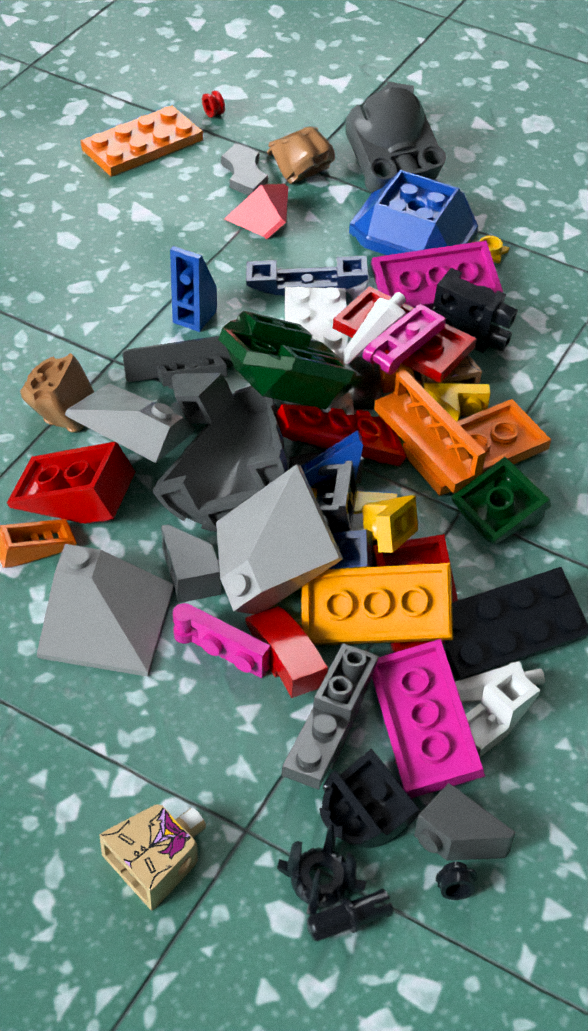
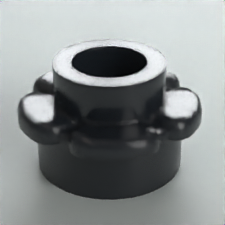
[435,862,477,900]

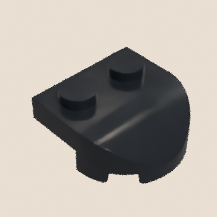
[319,749,422,848]

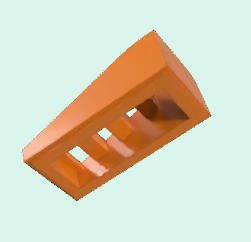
[0,519,77,568]

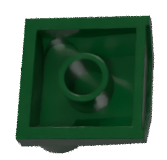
[451,457,551,544]

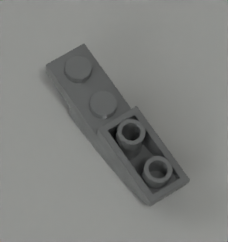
[281,643,379,790]

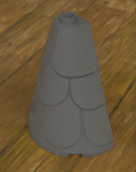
[153,386,288,532]

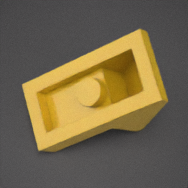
[423,383,490,421]
[362,495,418,553]

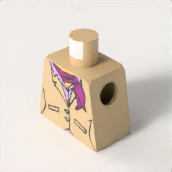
[99,804,206,911]

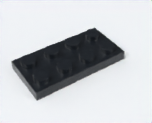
[441,567,588,681]

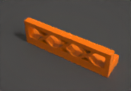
[374,369,486,494]

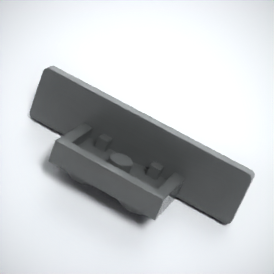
[122,336,234,389]

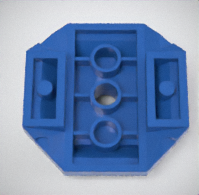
[349,170,478,255]

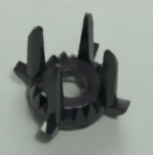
[277,824,367,916]

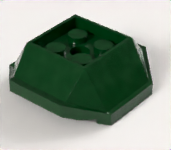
[218,311,363,410]

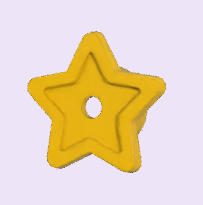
[472,236,509,263]

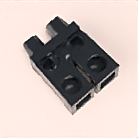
[433,268,518,353]

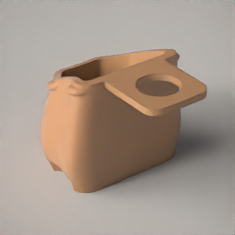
[267,126,335,184]
[20,353,94,433]

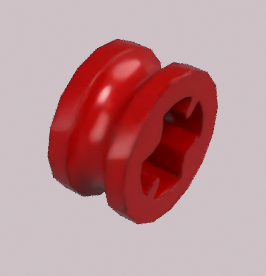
[202,90,225,118]

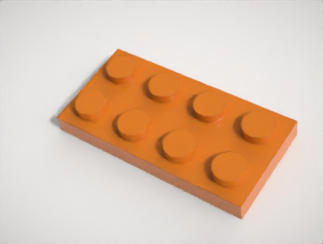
[81,105,203,177]
[403,399,551,496]

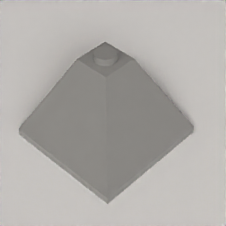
[65,383,195,463]
[216,464,343,615]
[37,544,174,677]

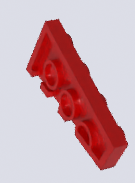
[276,404,406,466]

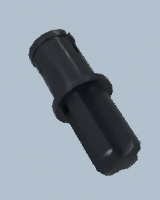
[306,889,393,941]

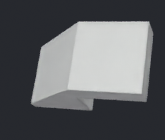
[465,665,540,758]

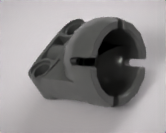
[345,88,446,193]

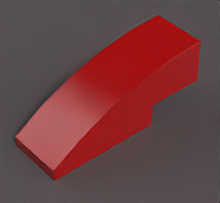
[245,606,328,698]

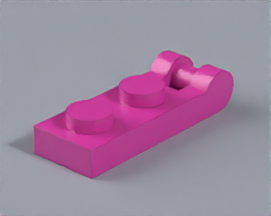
[362,304,446,375]
[173,603,271,678]

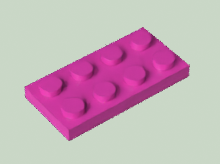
[370,241,503,309]
[372,639,485,798]

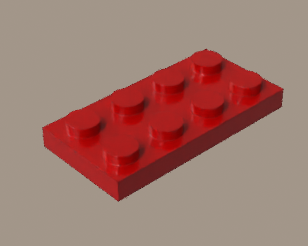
[333,286,476,383]

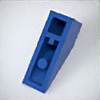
[170,246,217,332]

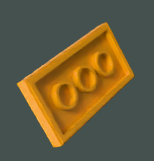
[302,563,453,646]

